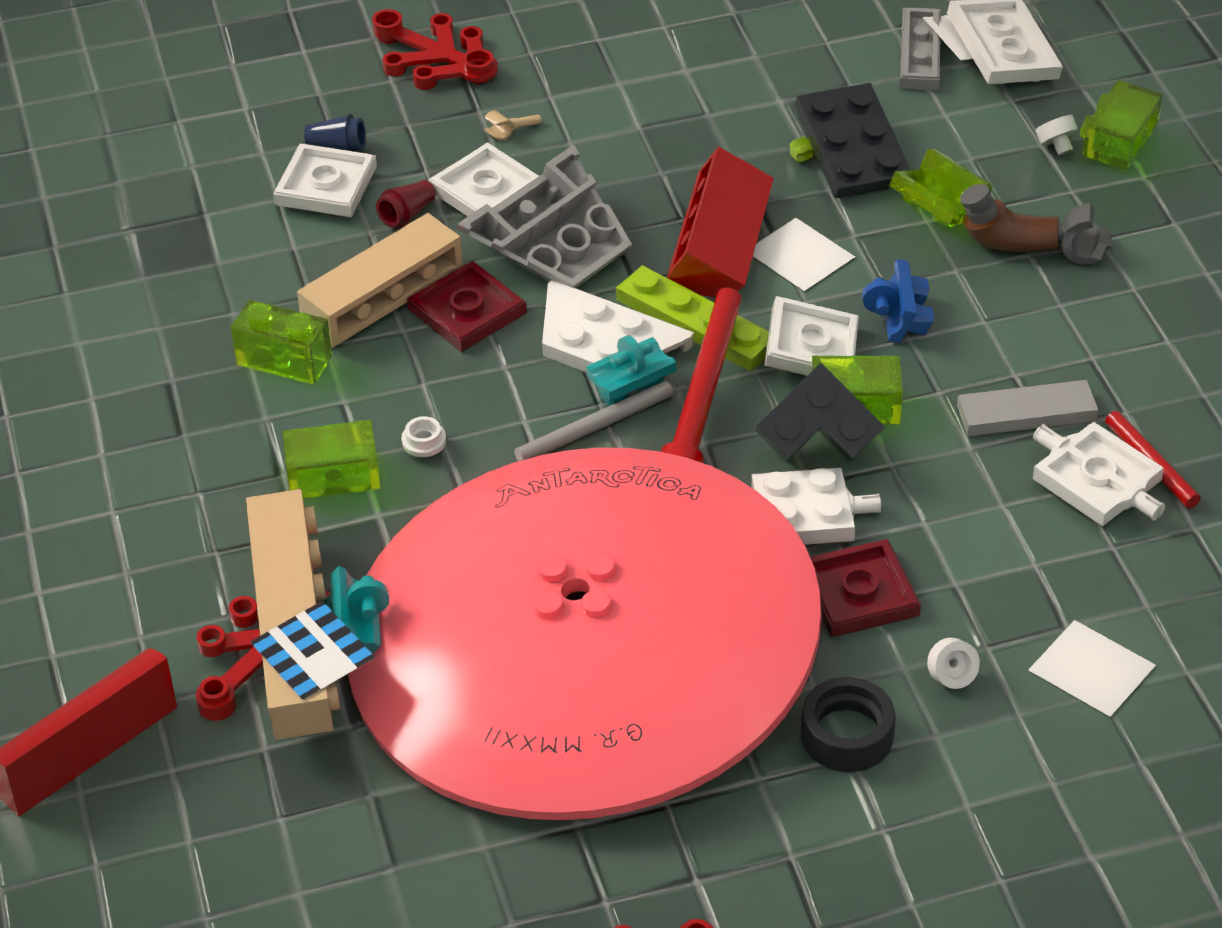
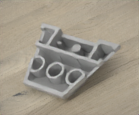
[456,145,632,288]

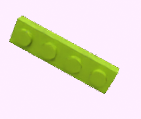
[616,265,769,371]

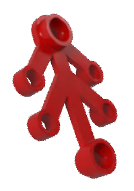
[372,9,498,90]
[196,590,330,721]

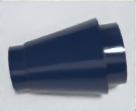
[304,114,366,152]

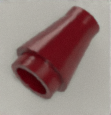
[376,180,436,227]

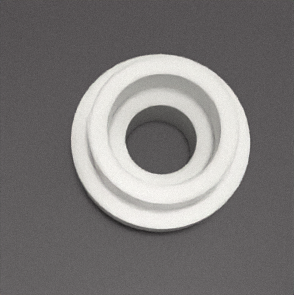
[401,416,446,457]

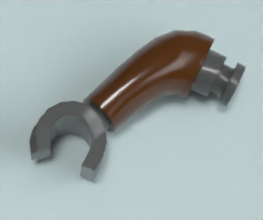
[960,184,1111,265]

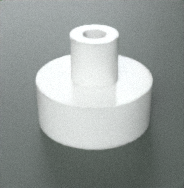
[1035,115,1079,156]
[927,637,980,689]

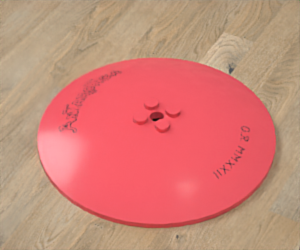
[348,448,822,820]

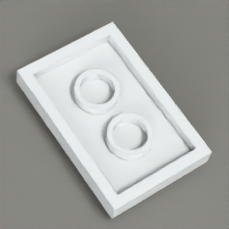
[947,0,1063,84]

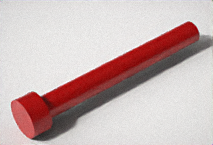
[660,288,742,463]

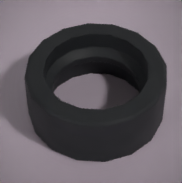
[801,677,896,772]

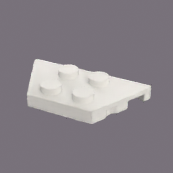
[542,280,694,372]

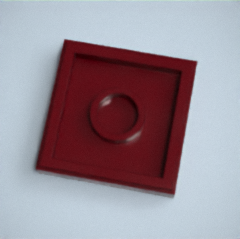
[407,260,527,352]
[810,539,921,637]

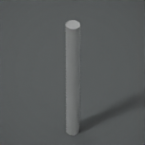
[514,380,674,461]

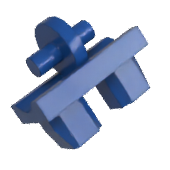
[862,259,934,343]

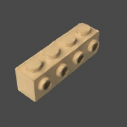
[297,213,463,347]

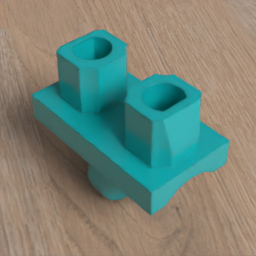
[586,335,676,406]
[324,566,390,654]

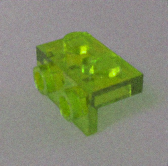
[890,148,992,227]

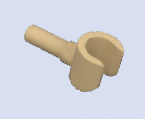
[484,110,541,141]

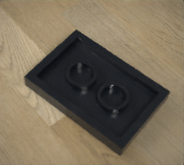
[794,83,913,199]

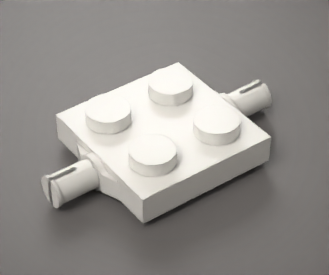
[1033,422,1165,526]
[752,468,881,545]

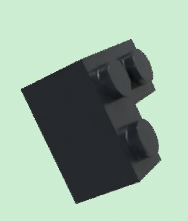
[755,363,885,463]

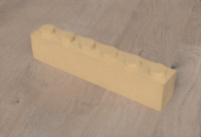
[246,489,341,740]

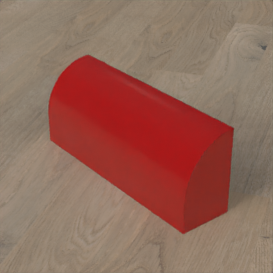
[667,146,774,297]
[0,648,178,817]

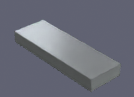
[900,8,941,91]
[957,380,1099,437]

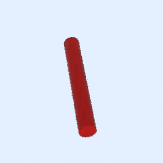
[1105,411,1201,509]

